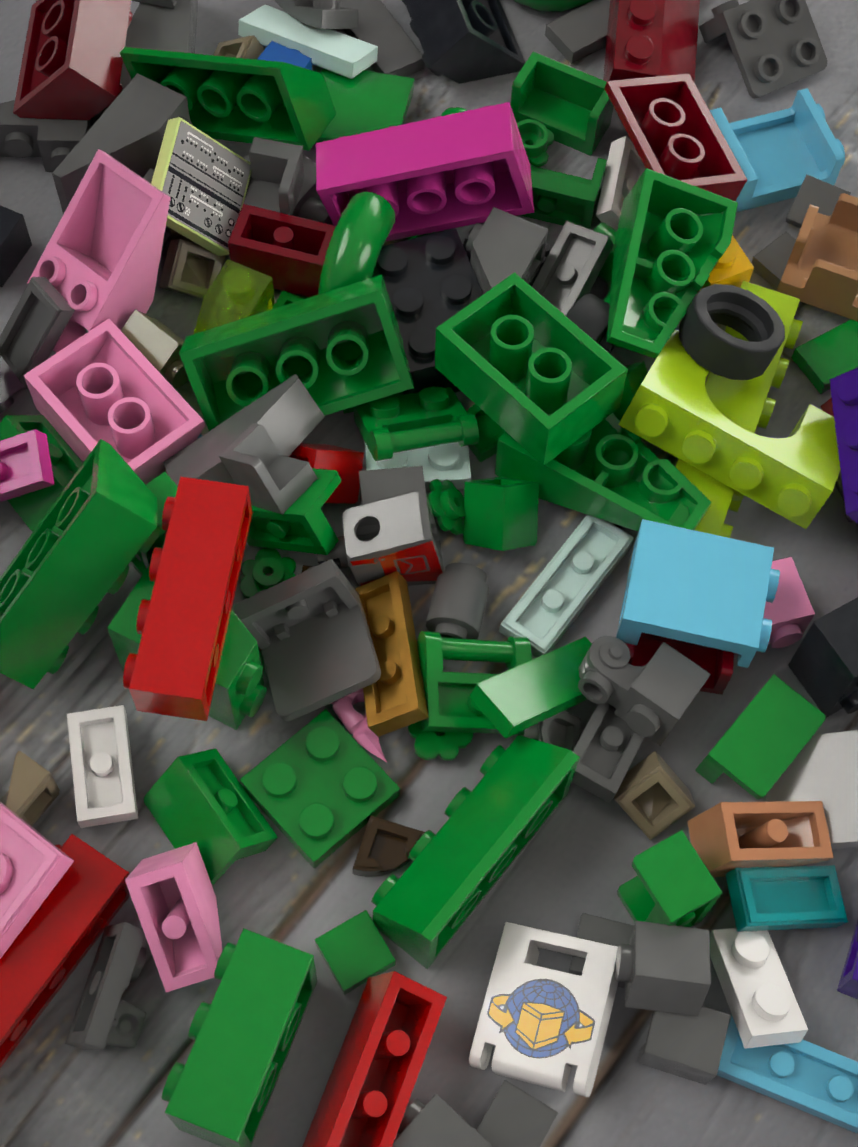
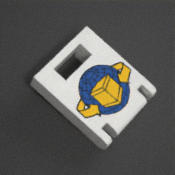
[469,922,619,1097]

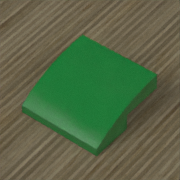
[314,68,414,145]

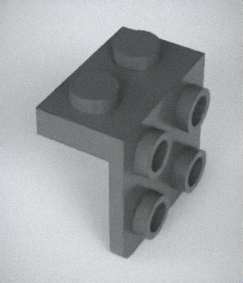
[699,0,827,98]
[233,559,381,721]

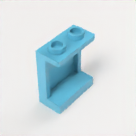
[710,88,845,212]
[616,519,780,668]

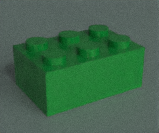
[435,272,628,466]
[162,928,317,1147]

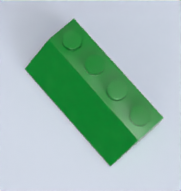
[120,47,337,151]
[179,275,414,431]
[0,439,161,690]
[371,735,580,969]

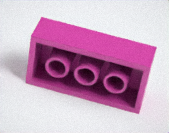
[316,102,534,242]

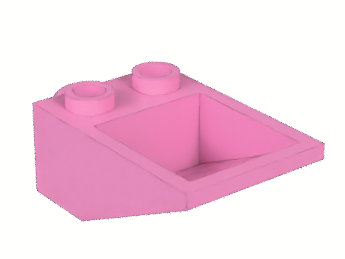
[27,149,171,353]

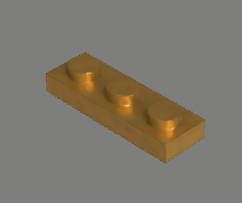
[355,571,429,737]

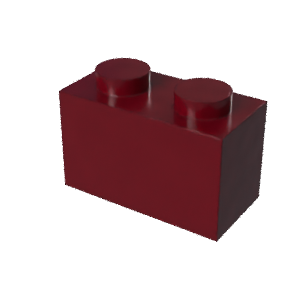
[228,204,336,297]

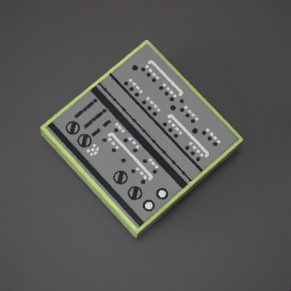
[151,117,251,256]

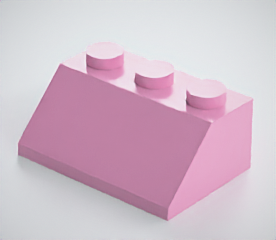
[23,318,205,484]

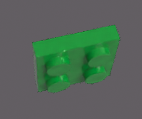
[239,709,400,869]

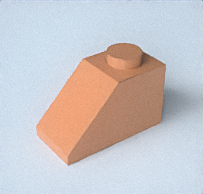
[687,801,834,877]

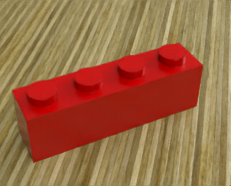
[123,476,253,721]
[0,834,130,1068]
[302,971,447,1147]

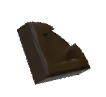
[353,815,425,877]

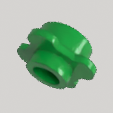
[517,119,554,167]

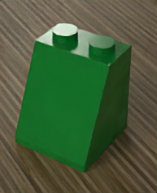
[107,544,267,730]

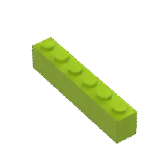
[675,281,803,538]

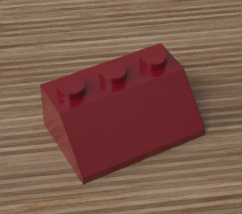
[13,0,132,120]
[603,0,700,83]
[604,74,747,201]

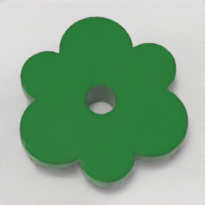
[427,479,466,535]
[240,548,296,598]
[408,720,473,761]

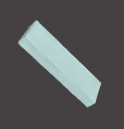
[238,5,378,79]
[499,515,634,657]

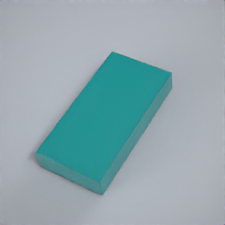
[725,865,848,932]

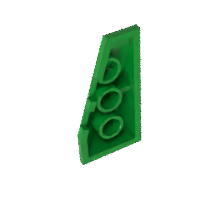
[606,168,738,359]
[495,413,711,531]

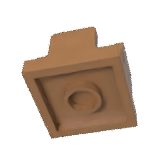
[777,193,858,321]

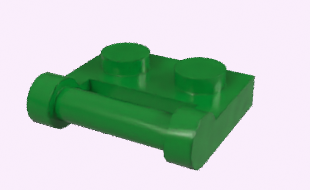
[353,386,479,461]
[417,631,532,735]

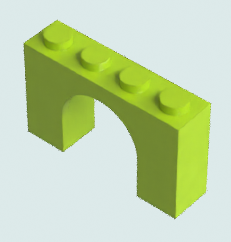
[618,329,840,529]

